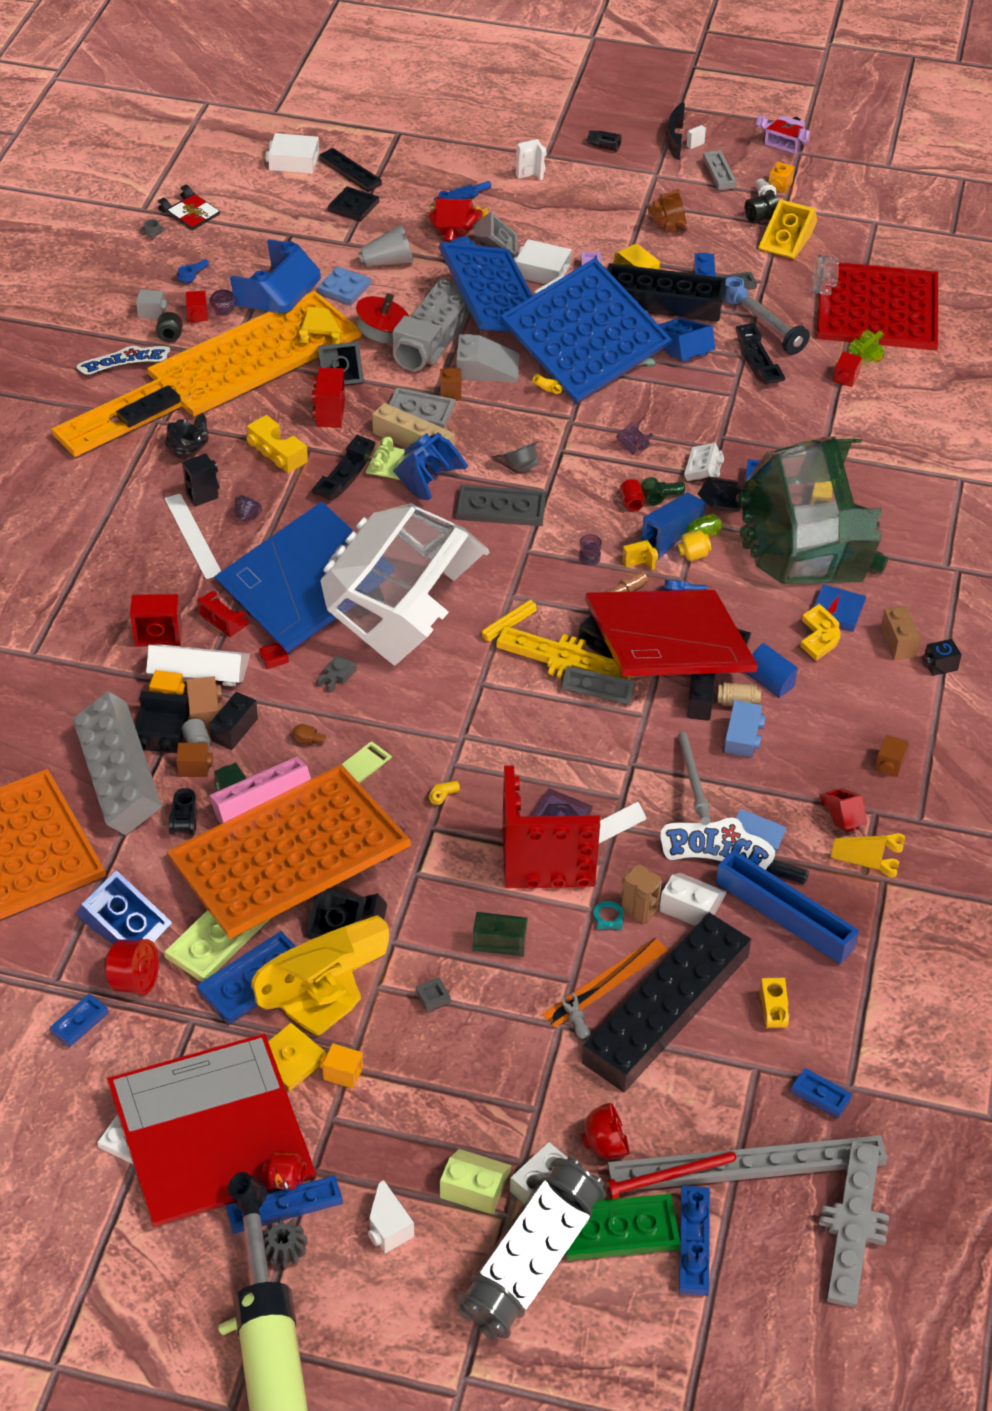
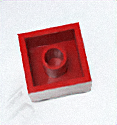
[311,367,345,428]
[130,594,182,647]

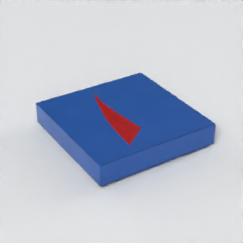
[814,584,866,632]

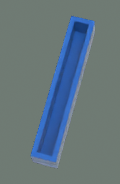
[716,850,859,964]

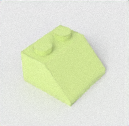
[440,1149,512,1215]

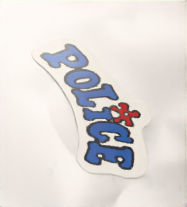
[77,346,170,375]
[660,818,775,870]

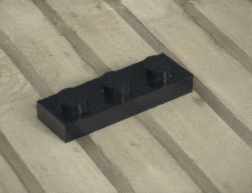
[116,385,181,428]

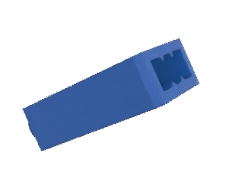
[641,492,706,560]

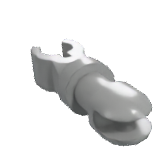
[562,993,591,1042]

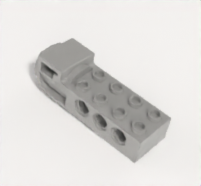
[393,278,471,372]

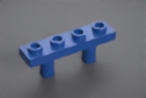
[679,1186,710,1296]

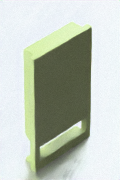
[342,741,392,784]

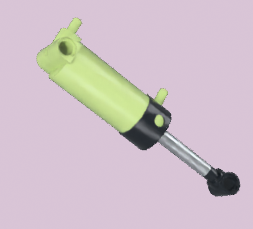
[218,1172,308,1411]

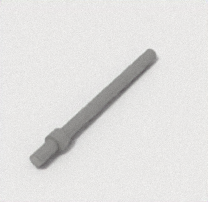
[678,732,711,825]

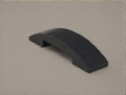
[667,103,685,160]
[735,323,785,385]
[312,435,375,500]

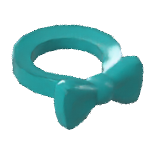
[593,901,624,930]

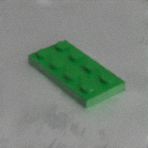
[565,1193,680,1261]

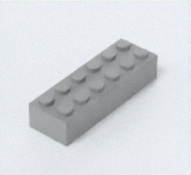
[73,691,162,835]

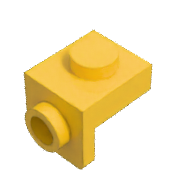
[622,540,658,570]

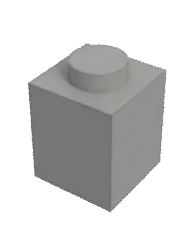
[136,289,168,319]

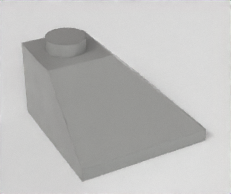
[474,212,518,259]

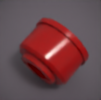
[104,939,159,995]

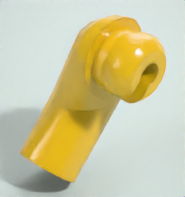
[532,374,562,394]
[429,780,460,805]

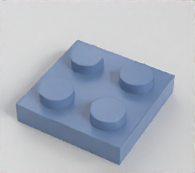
[317,266,371,306]

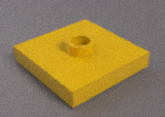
[268,1023,325,1092]

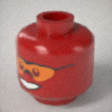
[262,1151,306,1190]

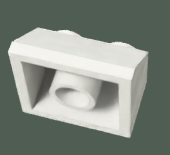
[659,873,726,926]

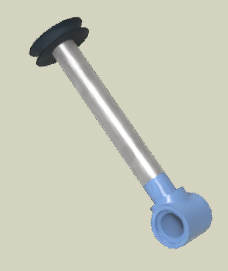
[724,277,810,355]

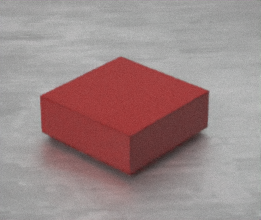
[259,643,289,669]

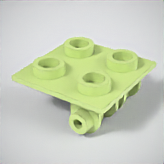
[366,437,405,480]

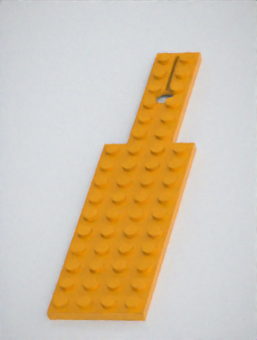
[51,290,362,457]

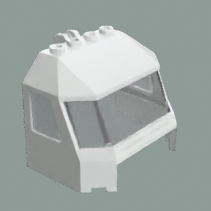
[320,503,490,666]

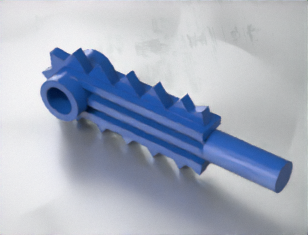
[434,181,491,201]

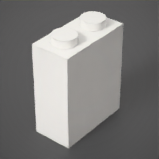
[266,133,319,174]
[514,239,572,284]

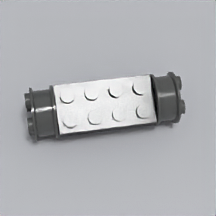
[456,1157,606,1340]

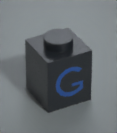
[922,639,962,676]

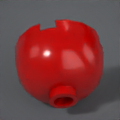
[581,1102,630,1160]

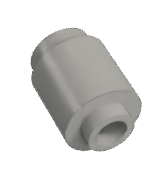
[182,719,210,749]

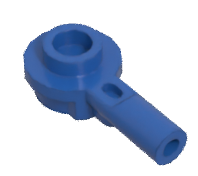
[176,259,209,283]
[662,580,707,591]

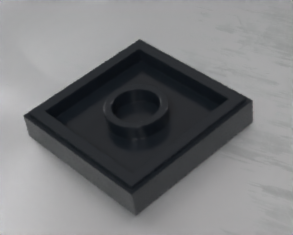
[328,186,380,222]

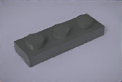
[562,666,636,705]

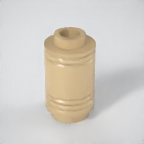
[717,682,761,707]

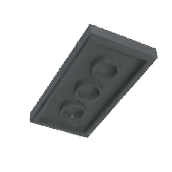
[456,485,546,526]

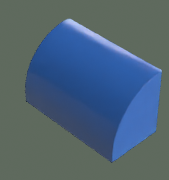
[745,642,798,698]

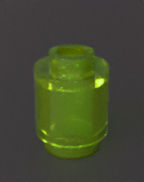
[688,514,722,538]

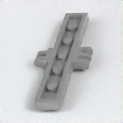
[819,1141,889,1308]

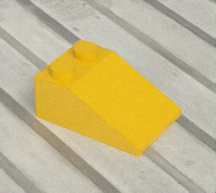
[758,199,818,259]

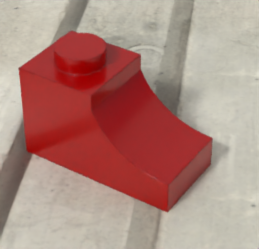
[819,788,868,832]

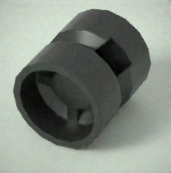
[744,192,779,224]

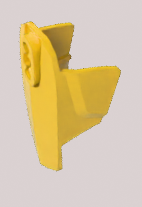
[251,915,389,1036]

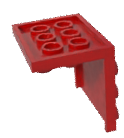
[502,765,600,889]

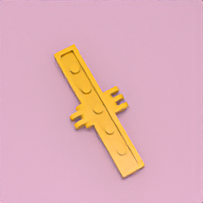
[496,626,631,680]

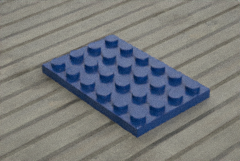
[438,242,533,332]

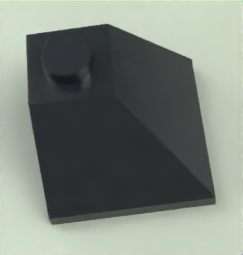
[316,341,364,385]
[305,885,367,938]

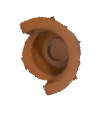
[647,189,688,232]

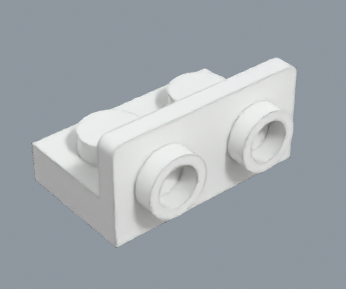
[515,139,547,180]
[684,443,724,481]

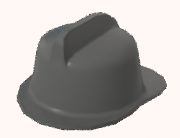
[491,441,539,472]

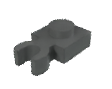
[317,655,357,693]

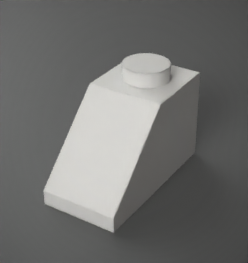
[368,1180,414,1254]

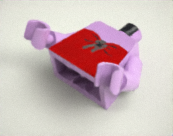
[755,115,810,154]

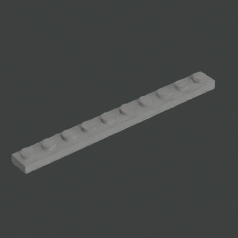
[608,1135,888,1191]

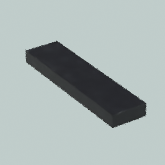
[319,148,382,192]

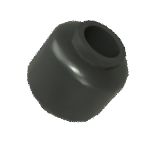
[156,312,183,342]

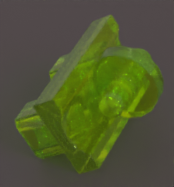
[848,329,885,362]

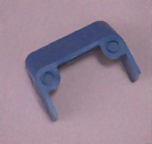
[230,239,321,313]

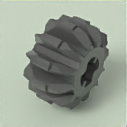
[262,1218,308,1270]

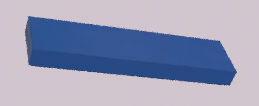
[226,1175,343,1234]

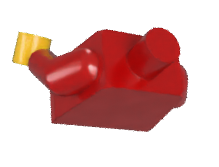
[428,199,488,243]

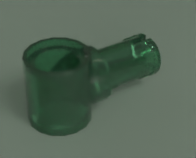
[641,477,685,506]

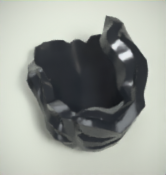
[165,413,209,459]

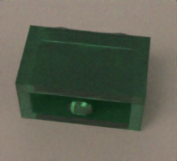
[472,912,528,957]

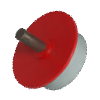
[356,293,409,343]

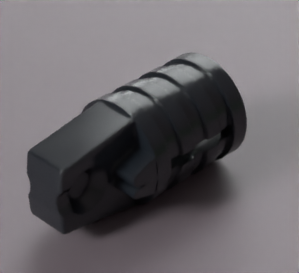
[587,130,622,151]

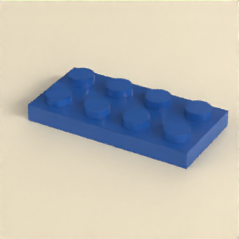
[197,931,296,1025]

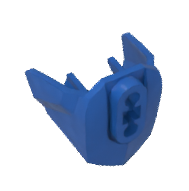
[393,432,468,500]

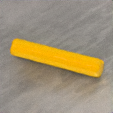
[481,600,537,642]

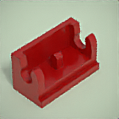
[197,591,248,637]

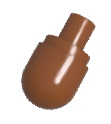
[292,724,326,745]

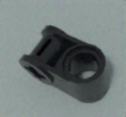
[169,788,198,835]

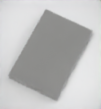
[389,388,456,429]

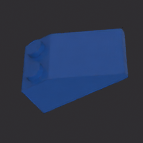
[658,318,716,361]
[75,870,172,944]

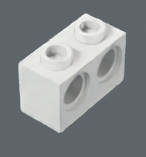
[510,1142,568,1203]

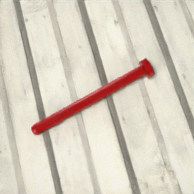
[606,1151,737,1200]

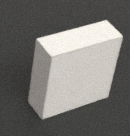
[686,125,706,149]

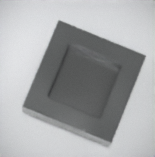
[416,977,451,1012]

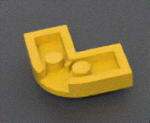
[800,604,840,661]

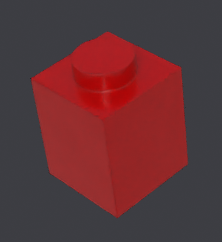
[186,290,208,322]
[833,352,862,387]

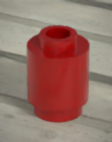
[619,479,645,511]

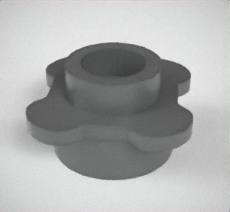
[141,219,164,237]

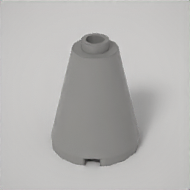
[358,224,414,267]

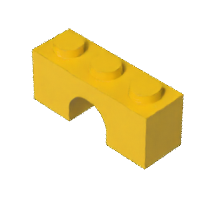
[247,415,308,473]

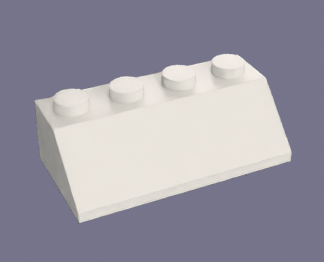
[146,644,250,686]

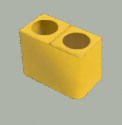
[614,243,660,270]

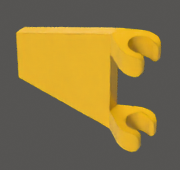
[299,307,342,344]
[831,833,905,878]

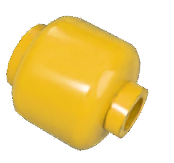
[677,530,711,561]

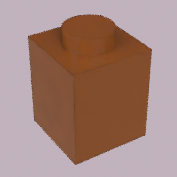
[440,368,461,401]
[875,734,909,777]
[176,743,213,777]

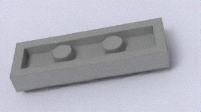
[703,150,737,190]

